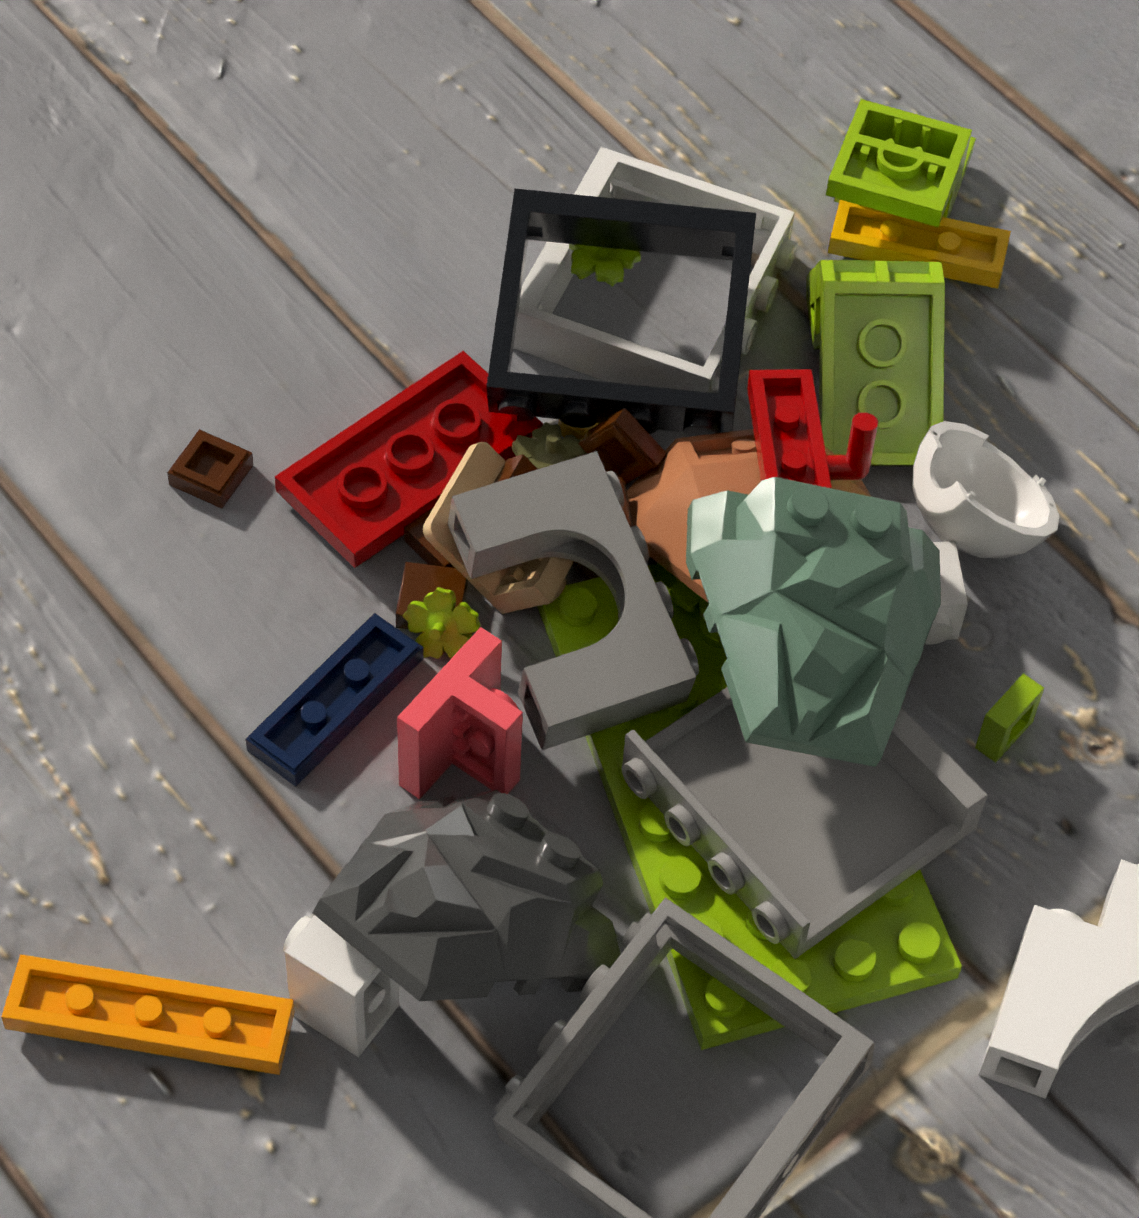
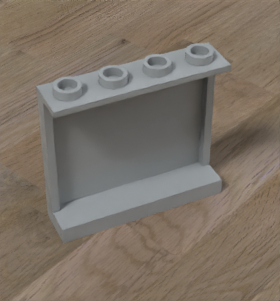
[622,687,987,959]

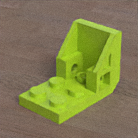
[806,260,945,467]

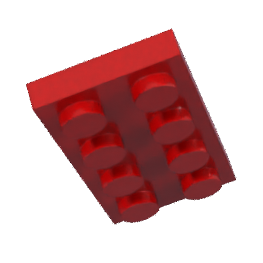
[275,351,543,568]

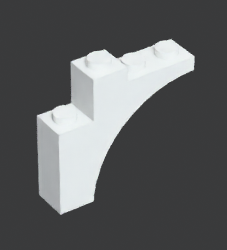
[979,859,1139,1099]

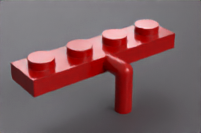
[747,369,878,489]

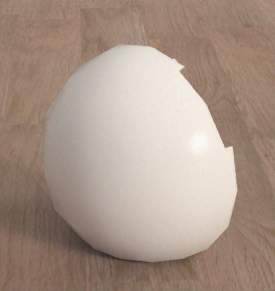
[912,421,1060,558]

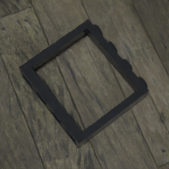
[486,188,756,437]

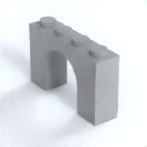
[448,451,699,750]

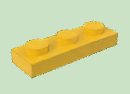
[828,200,1011,289]

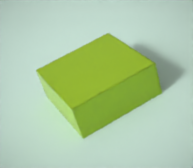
[975,673,1044,763]

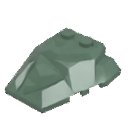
[686,477,941,767]

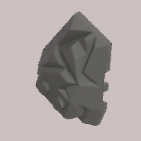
[312,790,621,1001]

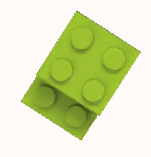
[826,99,976,227]

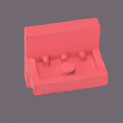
[397,627,523,799]

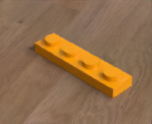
[1,954,295,1075]

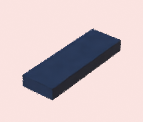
[245,613,424,787]

